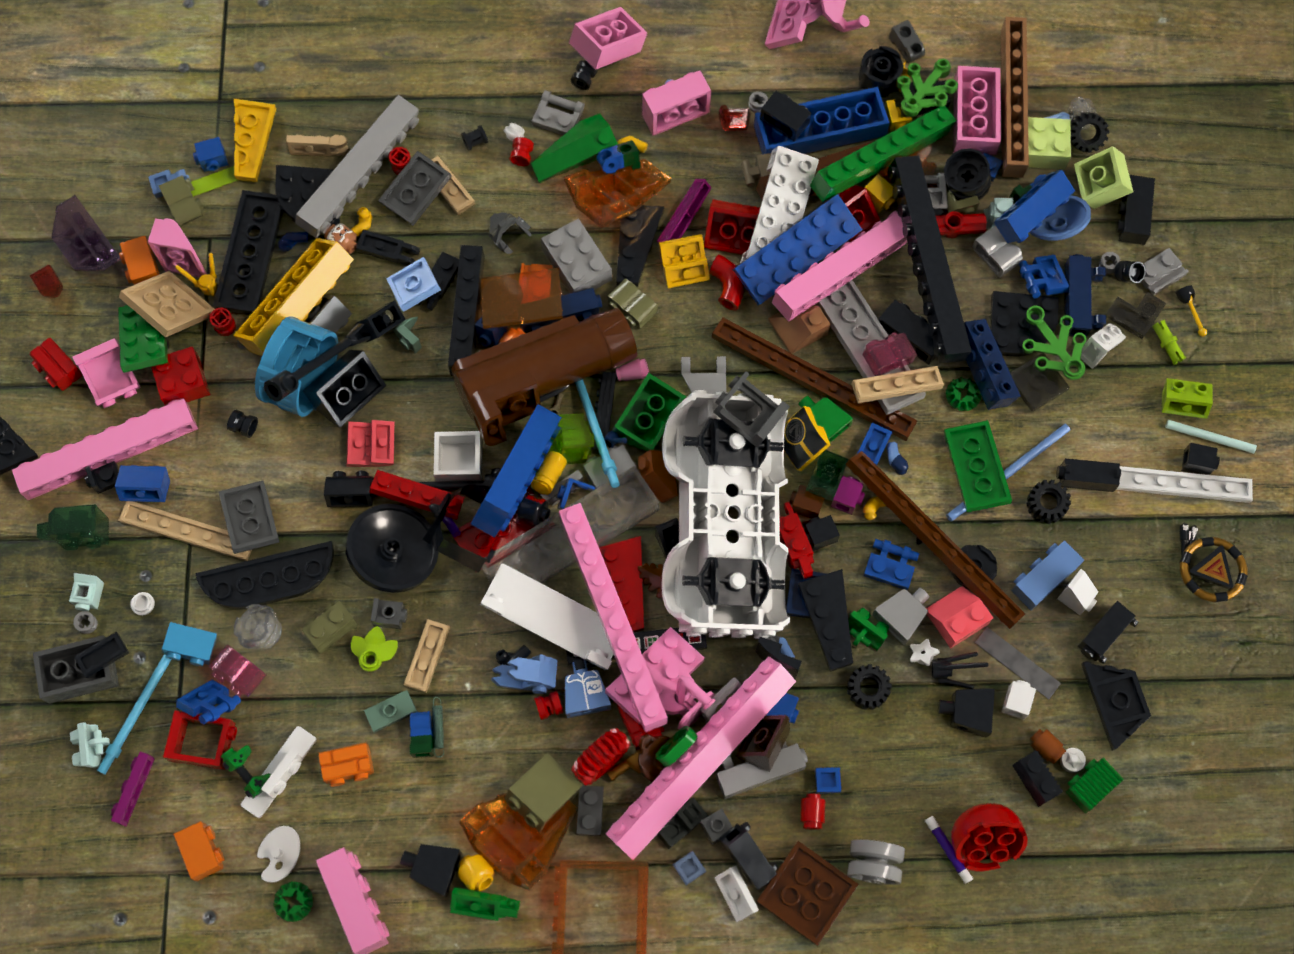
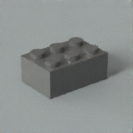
[33,635,119,704]

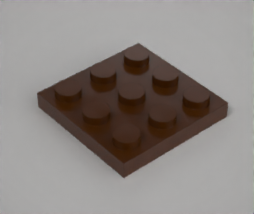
[757,841,859,946]

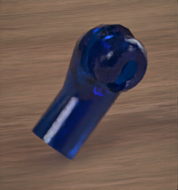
[278,232,309,252]

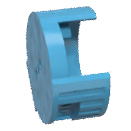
[255,316,339,417]

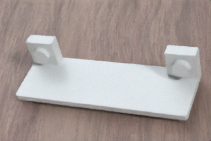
[740,146,819,264]
[480,564,613,670]

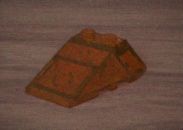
[564,159,671,228]
[459,793,578,890]

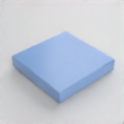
[386,257,441,312]

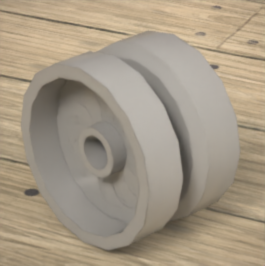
[847,839,905,885]

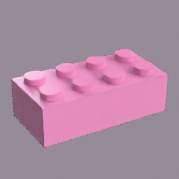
[953,66,1000,155]
[316,847,390,954]

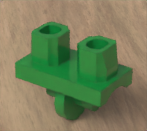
[848,608,889,651]

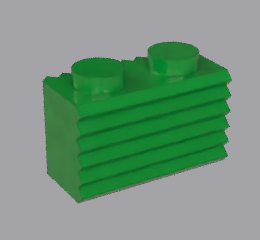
[1065,758,1124,813]

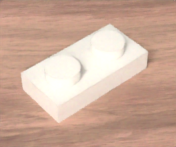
[714,866,759,922]

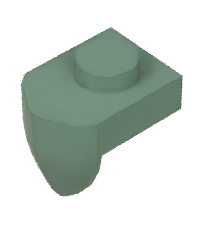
[393,317,422,354]

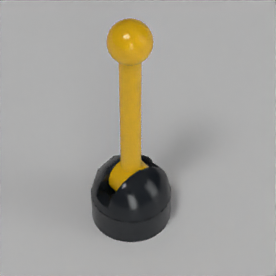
[1175,285,1207,337]

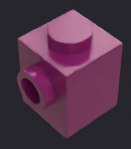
[831,476,865,515]

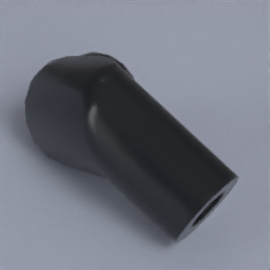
[496,645,532,666]

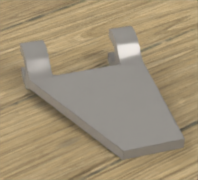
[681,356,726,394]

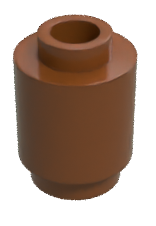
[1030,729,1066,764]

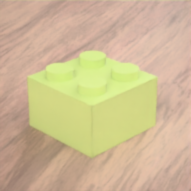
[1028,117,1071,170]
[1074,146,1133,209]

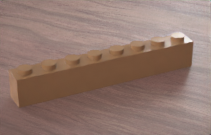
[1001,17,1029,178]

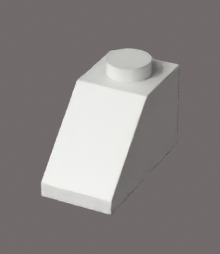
[1057,569,1098,615]

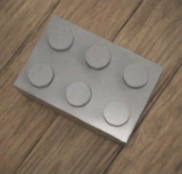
[541,218,612,293]

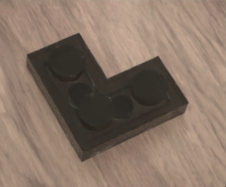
[1105,292,1167,339]

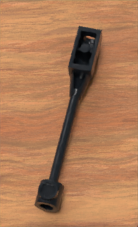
[264,300,406,402]
[324,468,501,508]

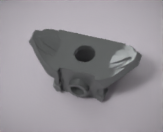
[488,212,532,255]

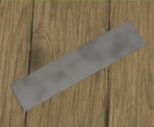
[975,627,1061,699]

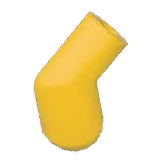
[863,497,886,520]

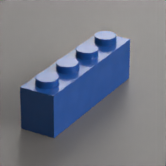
[994,169,1075,243]

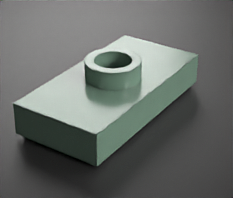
[364,690,417,733]

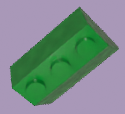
[612,373,686,451]

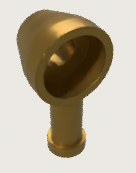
[607,749,641,782]

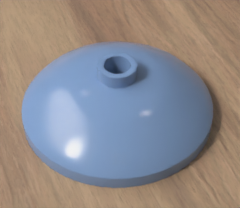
[1029,195,1091,241]

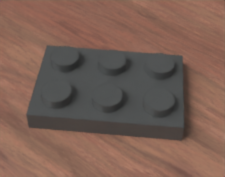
[378,151,452,226]
[218,480,279,554]

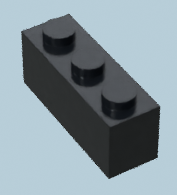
[1116,175,1155,245]
[879,300,936,365]

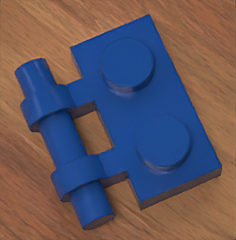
[1019,255,1069,298]
[864,539,919,590]
[176,680,241,724]

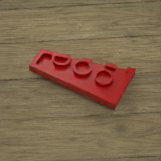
[599,536,644,633]

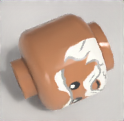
[324,223,357,254]

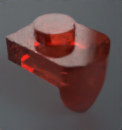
[719,105,751,131]
[30,265,63,298]

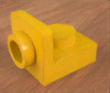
[884,100,912,133]

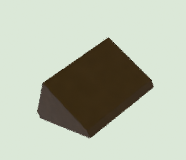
[736,715,790,772]

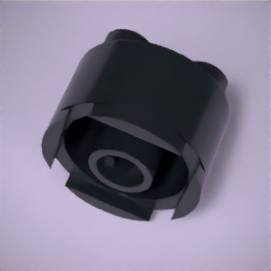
[859,46,904,98]

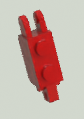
[779,502,814,579]

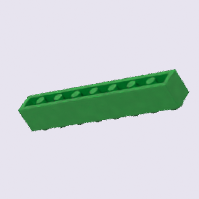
[810,106,957,202]

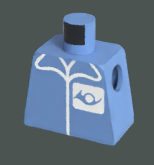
[565,660,611,718]

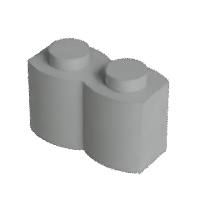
[972,226,1023,278]

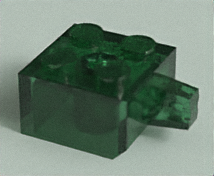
[36,504,109,550]

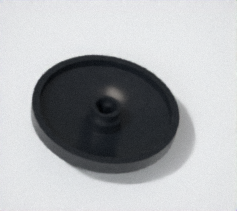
[345,504,439,593]

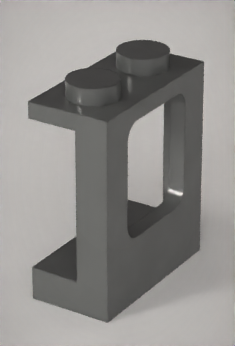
[713,371,790,447]

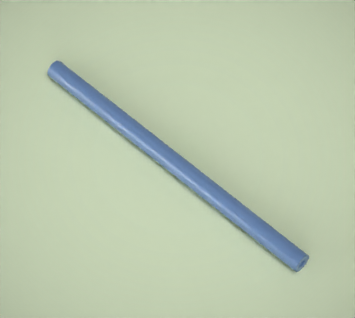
[946,424,1070,522]

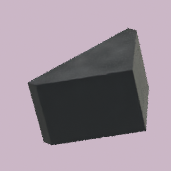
[655,518,679,559]

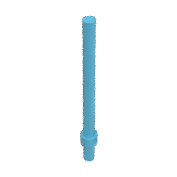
[575,380,620,488]
[97,654,172,775]

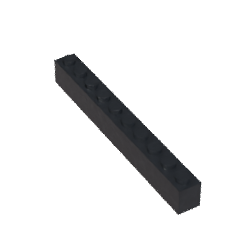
[888,156,972,364]

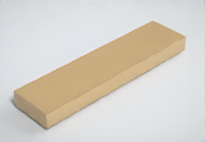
[852,366,944,403]

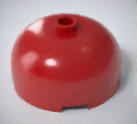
[951,803,1028,872]

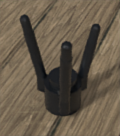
[932,652,989,689]

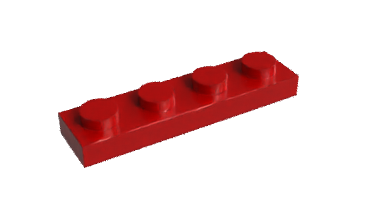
[369,470,465,520]

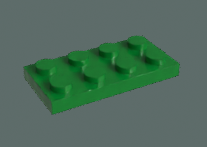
[118,305,168,373]
[944,420,1012,513]

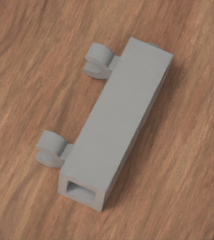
[716,741,808,799]

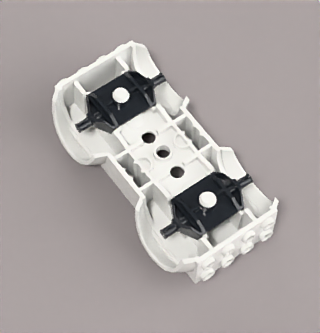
[661,390,790,639]

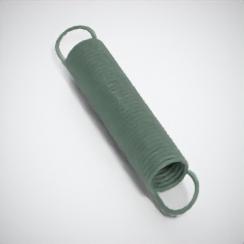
[432,697,444,758]

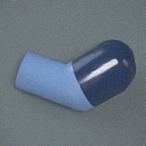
[887,442,909,475]

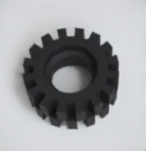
[1071,112,1109,153]
[1026,480,1071,524]
[847,664,892,710]

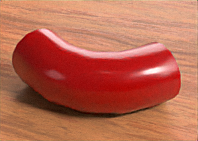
[709,254,745,311]

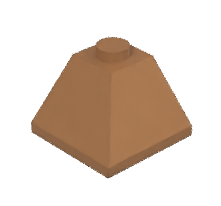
[768,304,831,354]

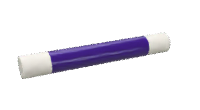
[925,816,973,884]

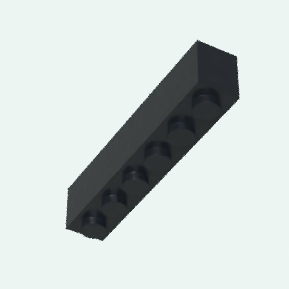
[448,245,485,376]

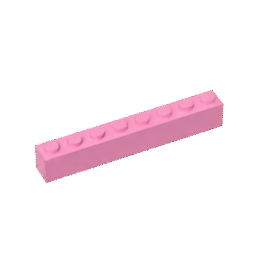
[772,211,908,322]
[12,398,198,500]

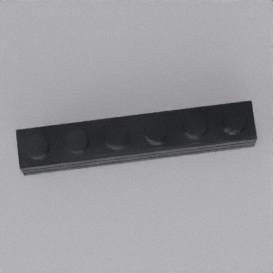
[590,371,616,455]

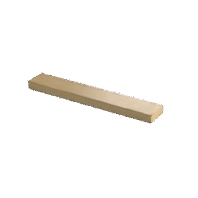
[118,501,252,561]

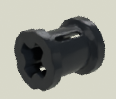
[461,125,488,151]

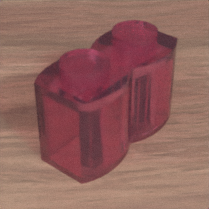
[862,333,917,376]
[209,644,267,697]

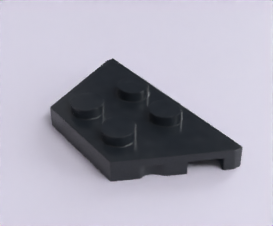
[1081,661,1151,751]

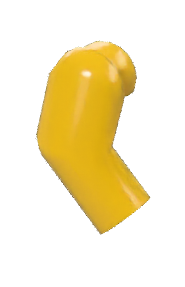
[617,136,648,153]
[351,207,372,237]

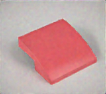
[346,420,395,467]

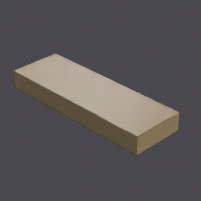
[432,156,475,215]
[404,619,450,693]

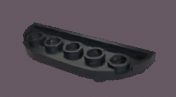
[195,541,334,609]

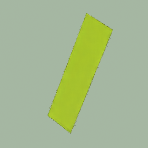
[191,166,238,197]

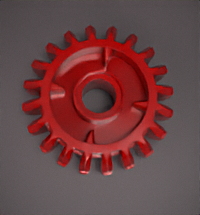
[572,728,631,786]

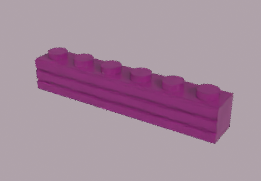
[657,179,712,244]

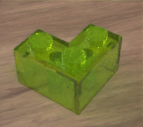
[556,413,594,464]

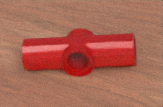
[936,211,987,238]

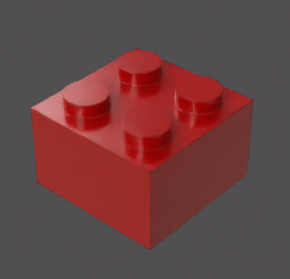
[151,346,210,406]

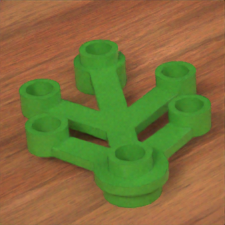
[897,58,958,117]
[1022,306,1086,380]

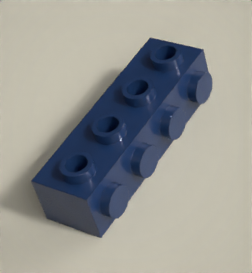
[964,319,1021,410]

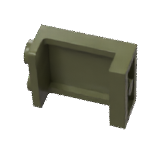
[505,753,582,831]

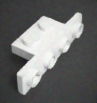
[241,726,317,818]

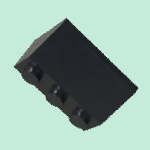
[303,350,387,428]

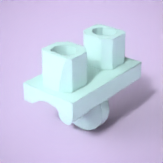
[70,722,110,768]

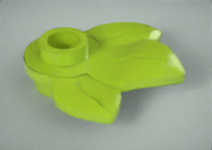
[351,626,398,672]

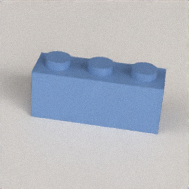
[1011,540,1084,610]

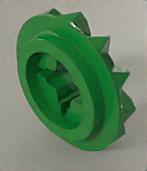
[946,376,981,411]
[273,881,313,922]

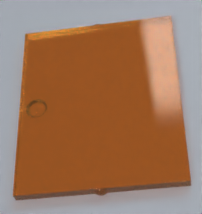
[480,268,563,329]

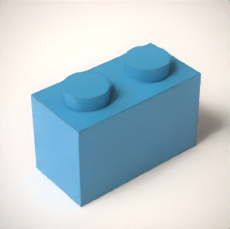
[162,622,217,666]

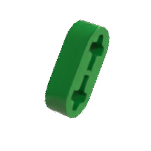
[656,725,697,767]

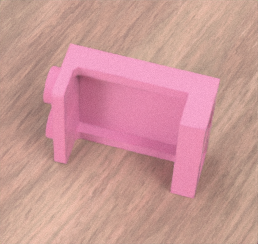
[72,338,141,408]

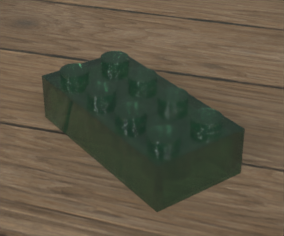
[806,450,849,501]

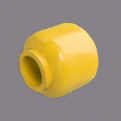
[457,854,494,891]

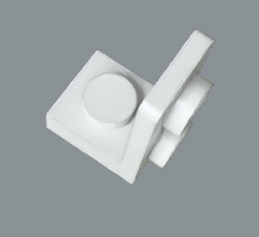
[1081,323,1126,369]

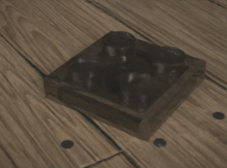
[1010,353,1070,412]

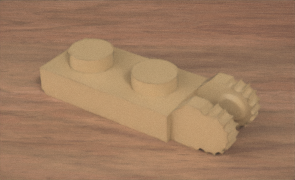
[286,135,349,157]

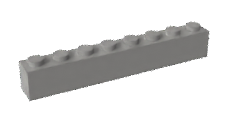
[295,95,419,238]

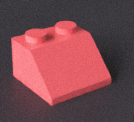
[926,586,993,649]

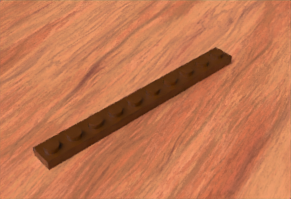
[711,318,917,441]
[845,451,1025,629]

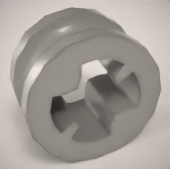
[748,92,768,113]
[1099,252,1120,274]
[73,611,98,634]

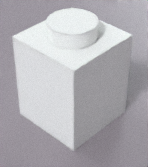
[1001,680,1036,720]

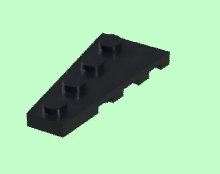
[616,204,664,287]
[0,417,38,475]
[798,569,853,672]

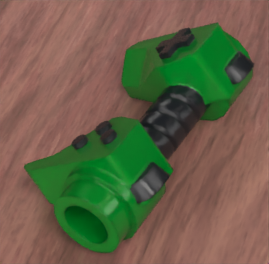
[221,745,271,799]

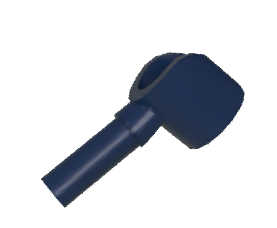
[604,431,627,448]

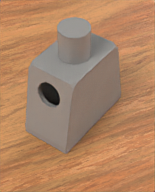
[872,588,929,645]

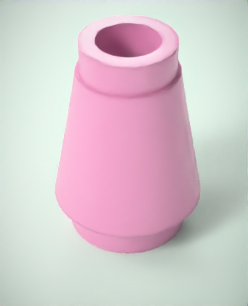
[616,358,649,381]

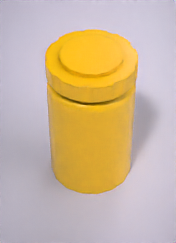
[531,451,567,495]

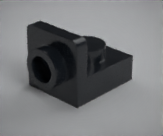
[84,461,119,494]

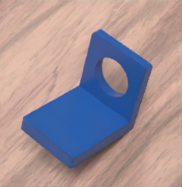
[557,478,595,510]

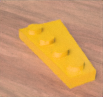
[234,99,276,182]

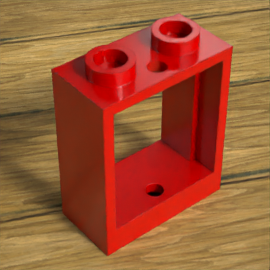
[163,710,237,770]

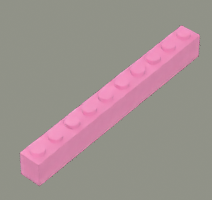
[559,503,667,732]
[606,656,796,860]

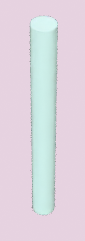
[1165,420,1257,454]

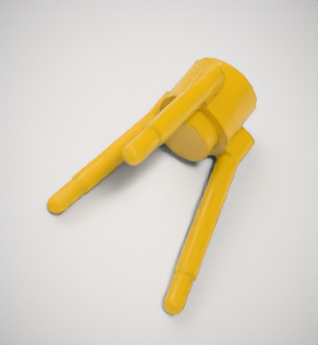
[175,253,218,297]

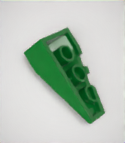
[531,113,618,183]

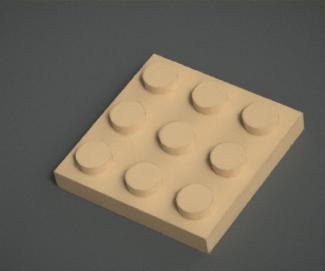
[119,271,215,337]

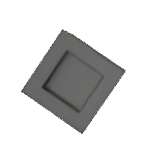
[700,809,732,845]

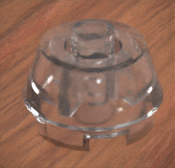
[234,604,282,650]

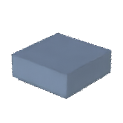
[672,851,706,886]

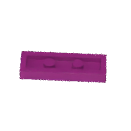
[111,752,155,827]

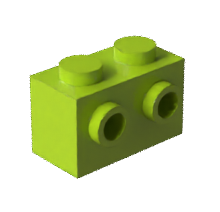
[1162,378,1213,419]

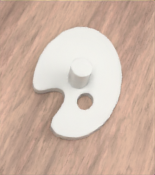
[257,826,301,883]

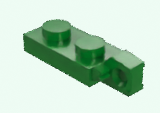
[450,887,520,921]

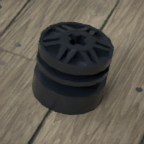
[944,148,991,201]

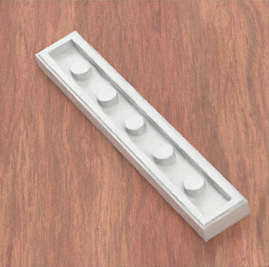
[1116,466,1253,503]

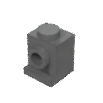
[371,598,408,629]

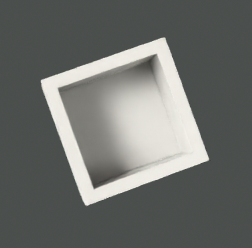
[434,431,482,481]

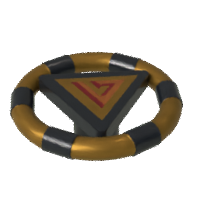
[1180,537,1248,602]

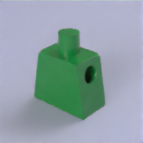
[798,396,853,443]

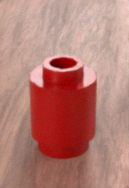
[801,794,825,830]

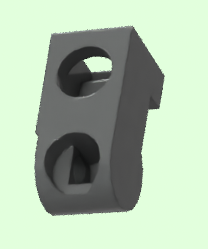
[889,20,925,63]

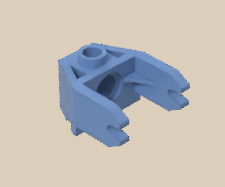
[491,654,558,694]

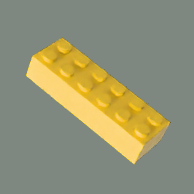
[233,238,354,356]

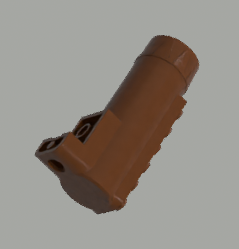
[452,308,637,446]

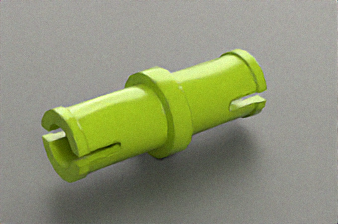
[1152,320,1186,365]

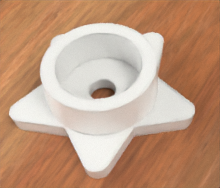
[910,639,939,666]

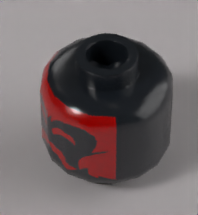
[515,494,551,527]

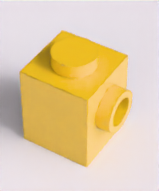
[864,174,896,214]

